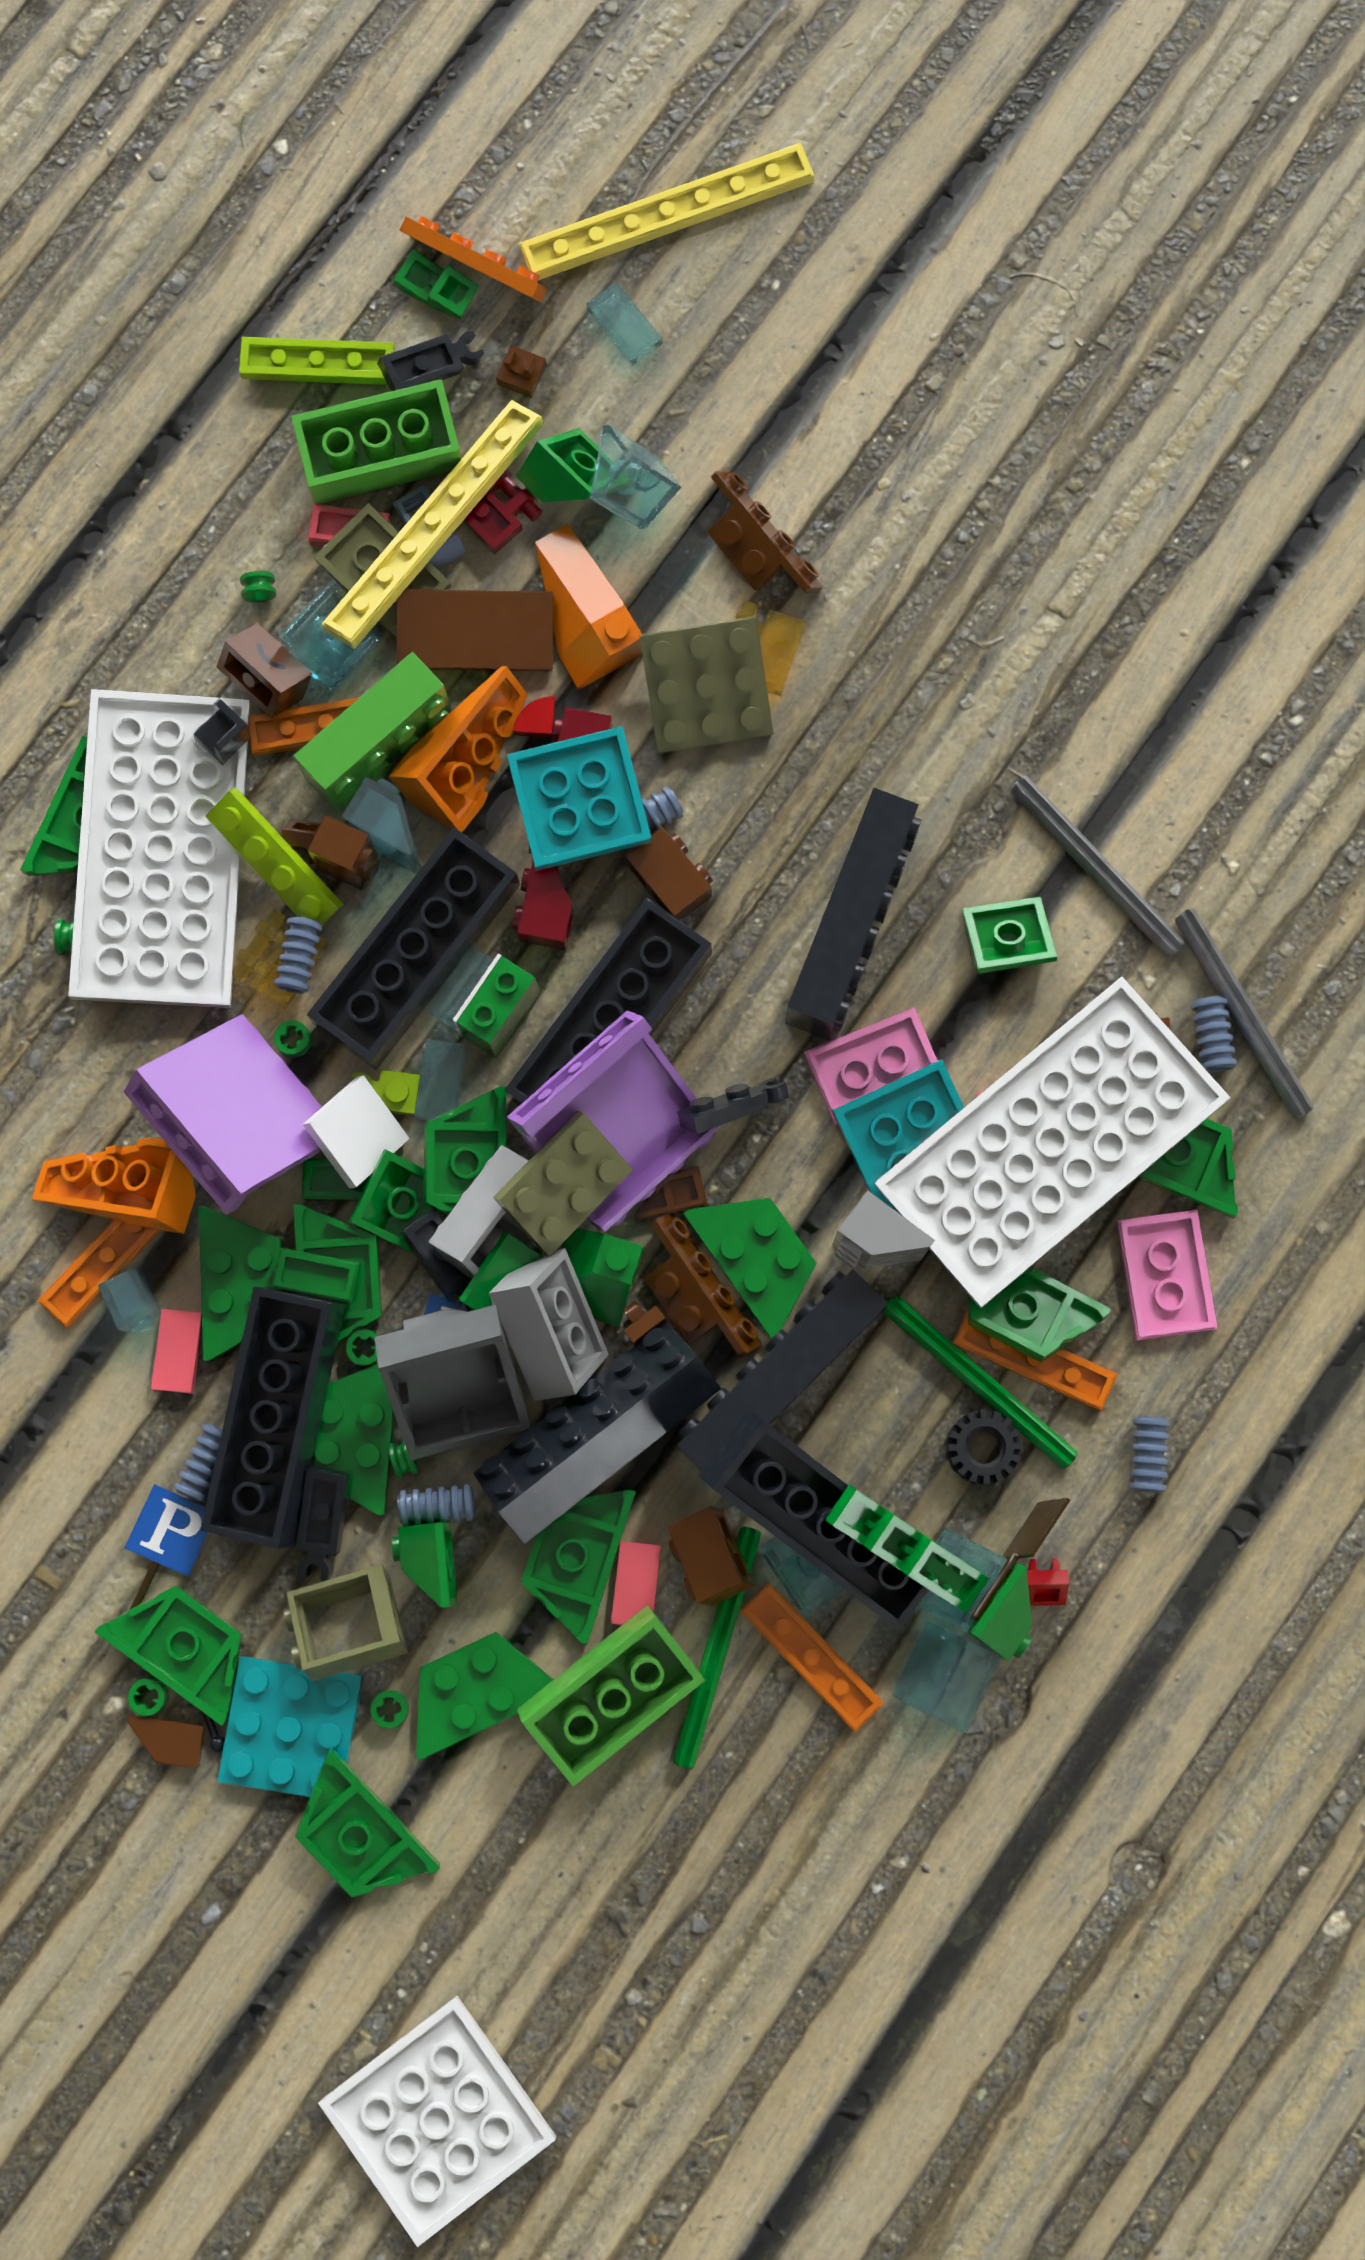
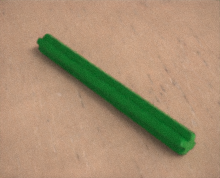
[883,1295,1078,1469]
[673,1526,761,1769]

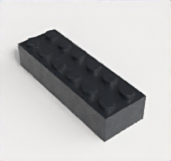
[785,788,922,1040]
[306,827,520,1071]
[505,898,712,1106]
[677,1269,888,1472]
[200,1287,346,1549]
[473,1322,721,1544]
[699,1410,929,1630]

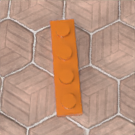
[399,215,547,302]

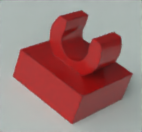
[1027,1558,1069,1606]

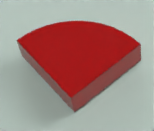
[513,696,556,738]

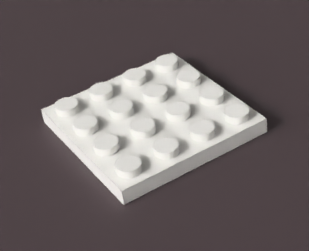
[318,1996,556,2247]

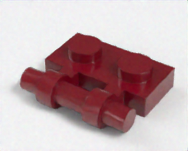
[463,469,543,555]

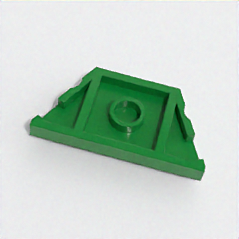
[20,736,88,876]
[424,1086,507,1216]
[1137,1119,1238,1219]
[683,1198,817,1339]
[293,1204,383,1343]
[198,1206,284,1362]
[967,1267,1111,1363]
[311,1364,395,1516]
[521,1490,636,1645]
[94,1586,243,1726]
[416,1631,554,1760]
[295,1748,440,1898]

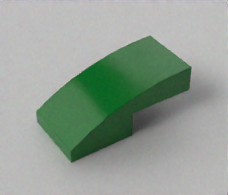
[393,249,480,319]

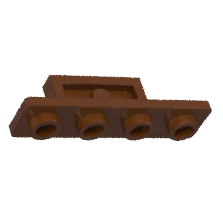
[707,471,823,593]
[644,1214,762,1357]

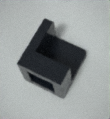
[193,698,250,765]

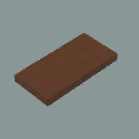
[396,589,553,672]

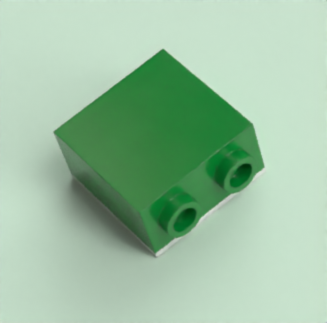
[453,954,540,1059]

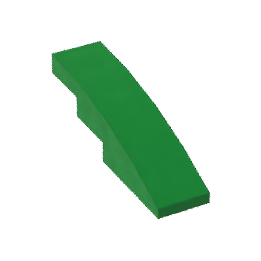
[826,1485,989,1613]

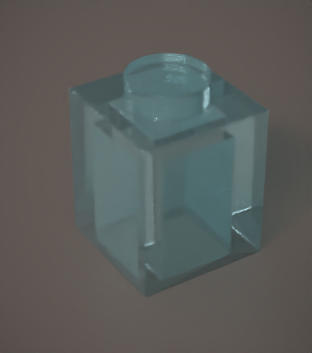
[98,1267,161,1334]

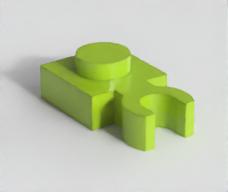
[351,1070,422,1116]

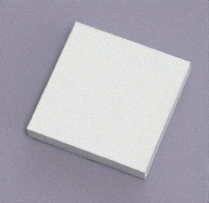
[303,1075,410,1188]

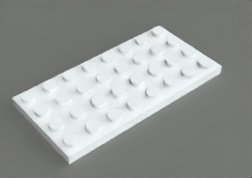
[68,689,250,1008]
[874,977,1230,1309]

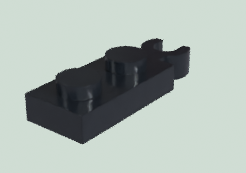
[377,331,484,391]
[677,1078,789,1134]
[399,1208,474,1312]
[296,1466,350,1582]

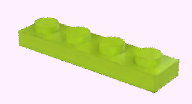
[239,337,395,385]
[205,787,344,926]

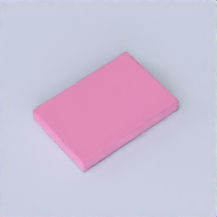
[804,1007,937,1126]
[1116,1210,1218,1341]

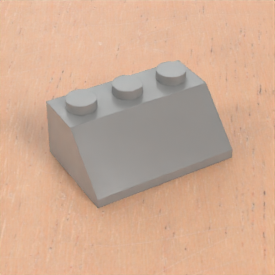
[429,1145,536,1280]
[832,1190,935,1269]
[489,1248,609,1401]

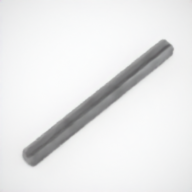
[1011,776,1184,957]
[1175,908,1314,1119]

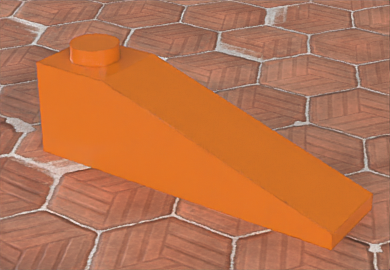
[535,524,642,690]
[389,666,528,833]
[31,1137,196,1234]

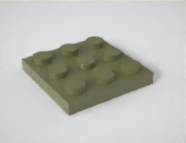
[639,616,774,753]

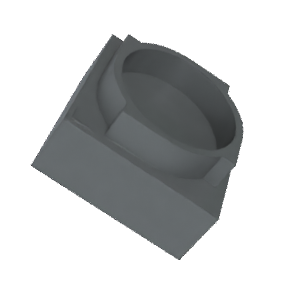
[374,1305,530,1460]

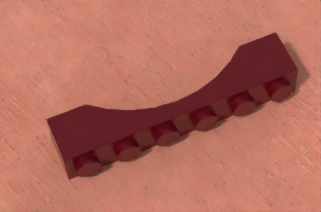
[512,707,613,951]

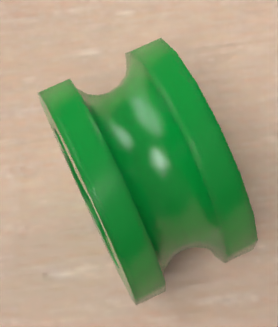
[240,571,276,602]
[54,919,74,955]
[274,1020,312,1058]
[346,1329,379,1367]
[388,1440,419,1479]
[128,1677,169,1716]
[370,1690,410,1729]

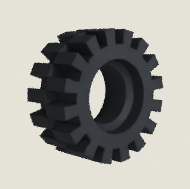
[946,1410,1022,1485]

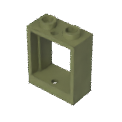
[283,1564,408,1681]

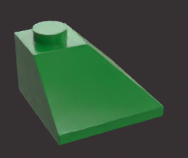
[516,428,632,502]
[561,1228,645,1328]
[392,1522,458,1608]
[963,1563,1032,1661]

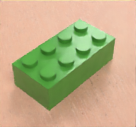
[291,379,462,504]
[293,651,452,811]
[517,1605,705,1787]

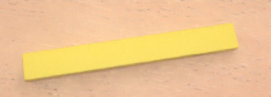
[519,143,814,280]
[322,400,544,649]

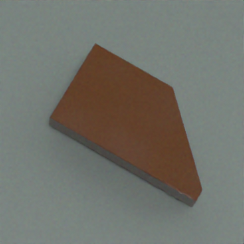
[634,1166,708,1224]
[127,1715,206,1768]

